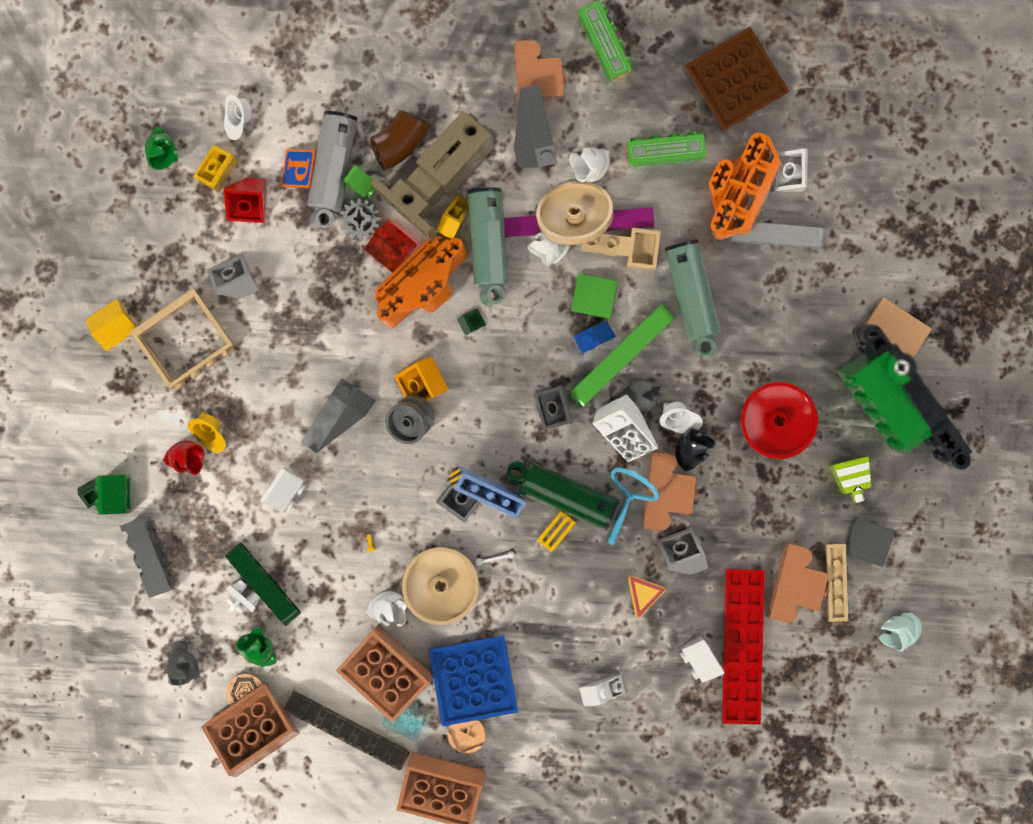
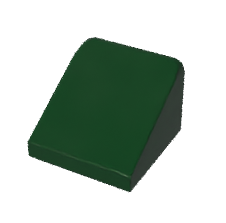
[457,308,486,335]
[77,479,98,508]

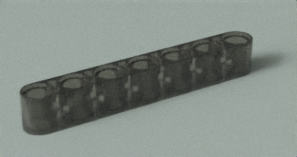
[283,691,410,770]

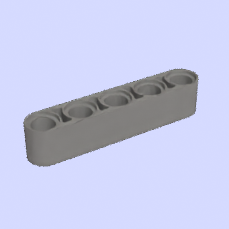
[731,221,826,249]

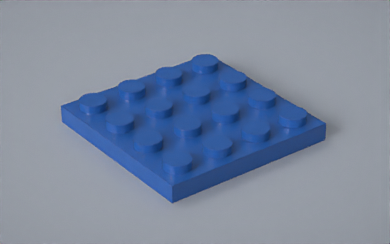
[429,636,518,727]

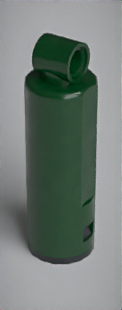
[505,462,620,531]

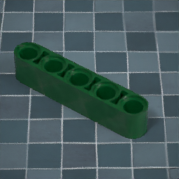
[225,543,301,626]

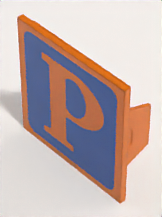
[280,149,316,188]

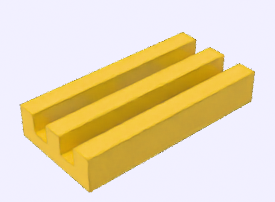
[537,512,576,552]

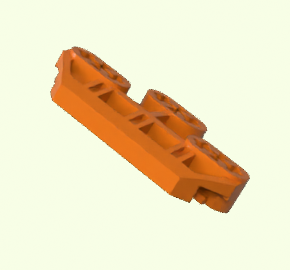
[709,132,781,240]
[375,236,469,328]

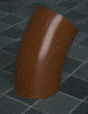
[370,109,432,171]

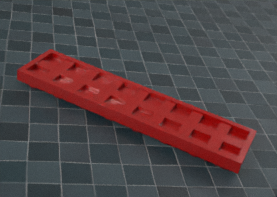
[721,569,765,725]

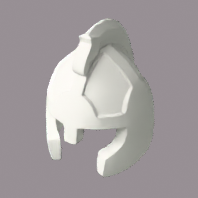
[569,148,610,182]
[527,232,570,267]
[366,591,407,627]

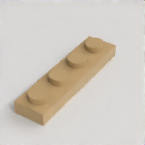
[825,544,848,622]

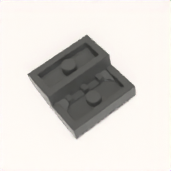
[846,518,895,567]

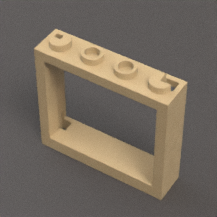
[130,288,236,390]

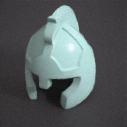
[879,612,922,652]

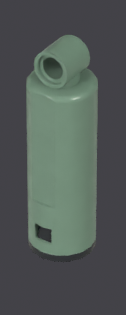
[467,187,508,306]
[665,239,721,356]

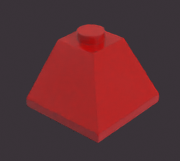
[223,177,267,223]

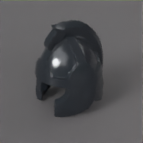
[675,428,716,472]

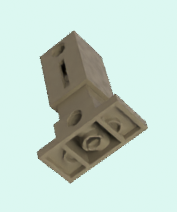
[370,111,496,243]

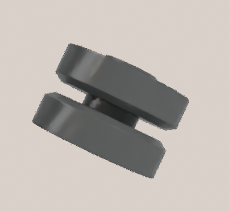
[385,395,435,444]

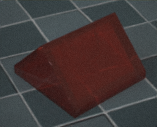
[364,220,418,273]

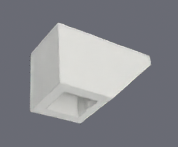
[579,675,625,707]

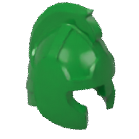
[145,125,178,170]
[236,627,276,667]

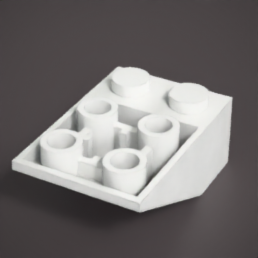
[592,395,658,462]

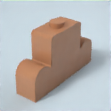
[514,40,567,104]
[642,452,698,530]
[767,542,828,623]

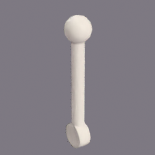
[476,551,515,566]

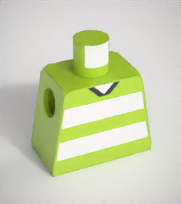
[829,456,871,503]

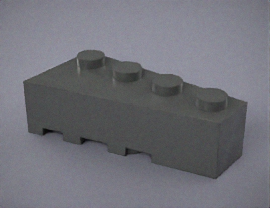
[120,517,176,598]

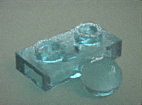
[381,700,424,741]

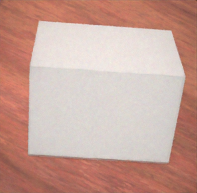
[773,149,807,192]

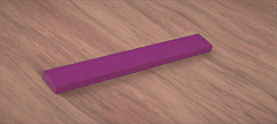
[504,207,654,238]

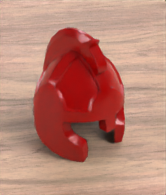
[162,440,205,475]

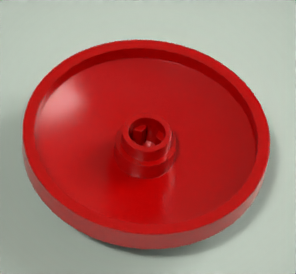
[740,382,818,459]

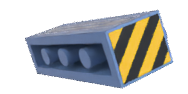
[447,464,526,518]

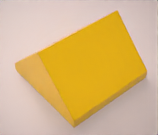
[193,145,238,193]
[85,299,136,351]

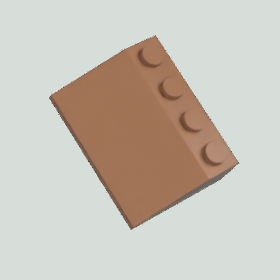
[336,624,433,723]
[201,683,300,777]
[396,752,486,824]

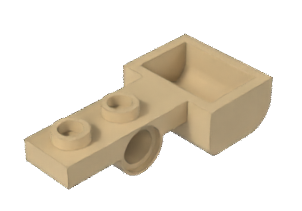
[581,228,661,271]

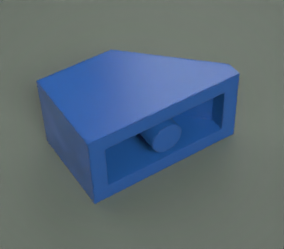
[573,321,616,355]

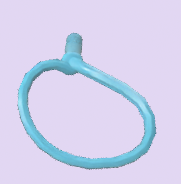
[607,467,659,545]

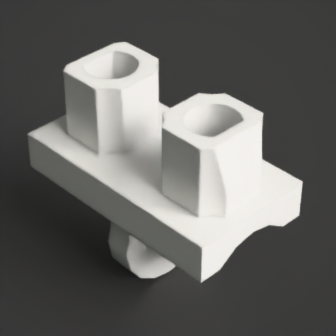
[226,579,261,614]

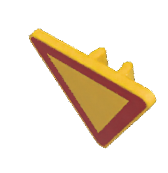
[628,576,665,618]

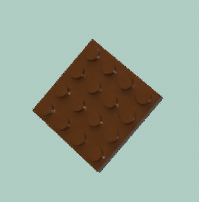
[684,27,790,132]

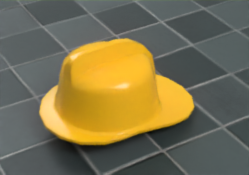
[187,412,226,453]

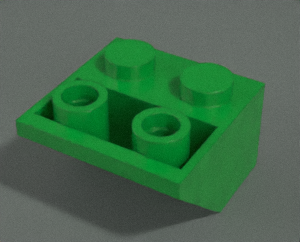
[95,475,131,515]

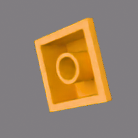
[394,356,449,402]

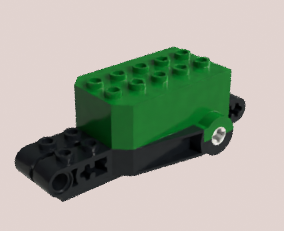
[838,323,972,470]

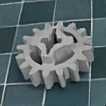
[339,199,381,241]

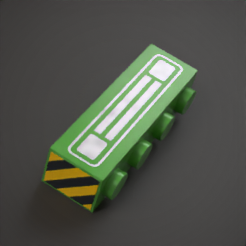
[578,0,633,83]
[626,132,706,168]

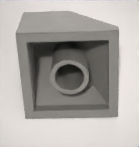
[208,253,259,299]
[656,527,708,575]

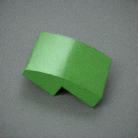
[571,274,619,319]

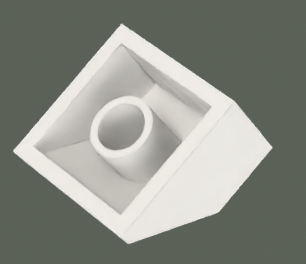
[260,468,307,513]
[680,635,724,683]

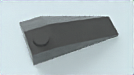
[514,84,557,168]
[301,378,376,453]

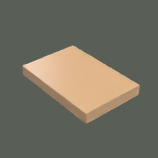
[866,298,932,357]

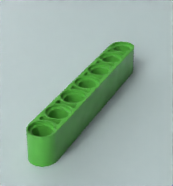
[567,304,675,409]

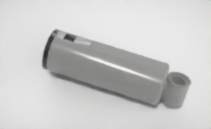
[307,111,358,228]

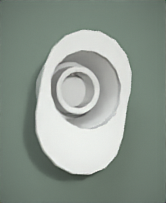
[224,94,252,140]
[660,402,703,434]

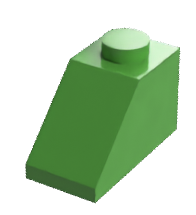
[344,165,376,200]

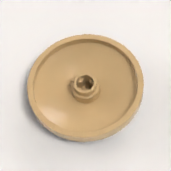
[536,181,614,245]
[401,547,479,625]

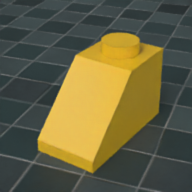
[436,194,469,239]

